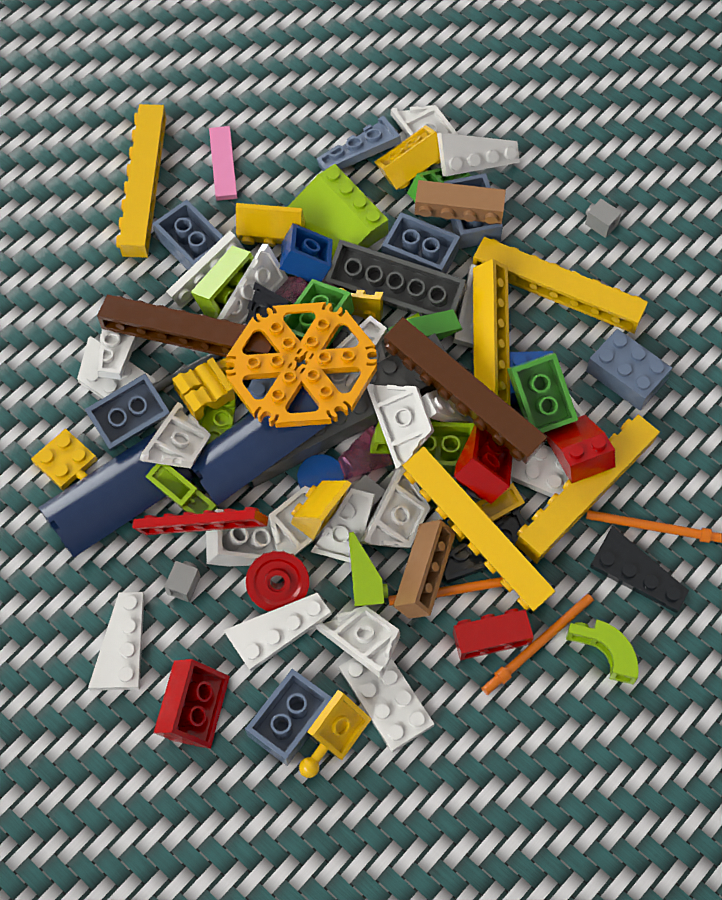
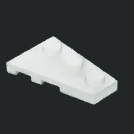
[422,390,470,423]
[311,488,375,563]

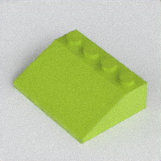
[288,164,388,262]

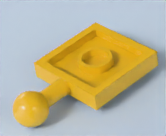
[31,428,98,491]
[299,690,371,778]

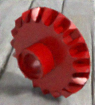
[246,550,309,612]

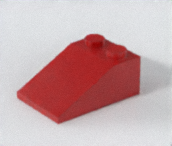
[543,415,616,484]
[454,425,513,504]

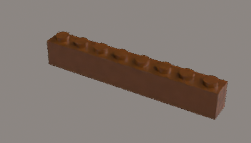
[97,294,277,357]
[384,317,547,464]

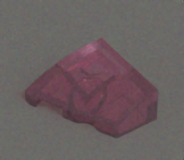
[338,425,393,480]

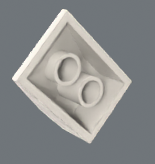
[206,509,277,567]

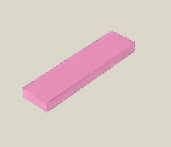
[209,126,237,201]

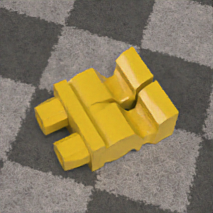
[172,357,236,421]

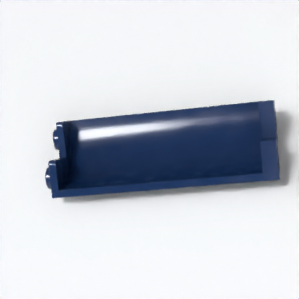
[191,386,333,506]
[38,430,194,557]

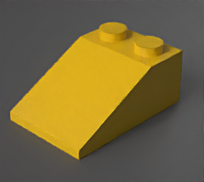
[291,481,352,541]

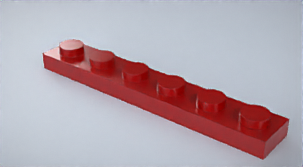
[132,507,268,535]

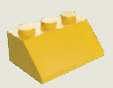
[374,125,441,190]
[236,203,305,247]

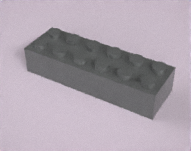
[325,240,468,316]

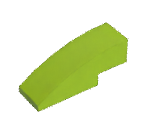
[145,464,218,514]

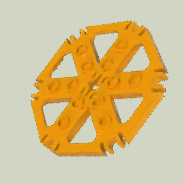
[226,302,377,428]

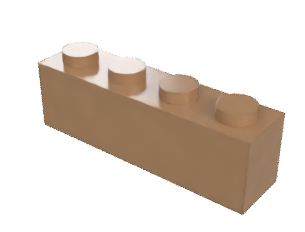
[415,180,506,224]
[393,519,455,619]

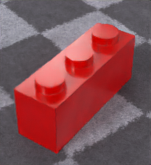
[453,608,534,661]

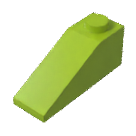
[348,532,388,606]

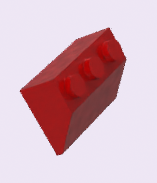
[154,659,230,749]

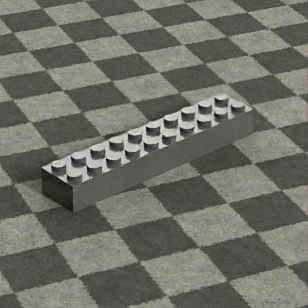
[251,333,448,487]

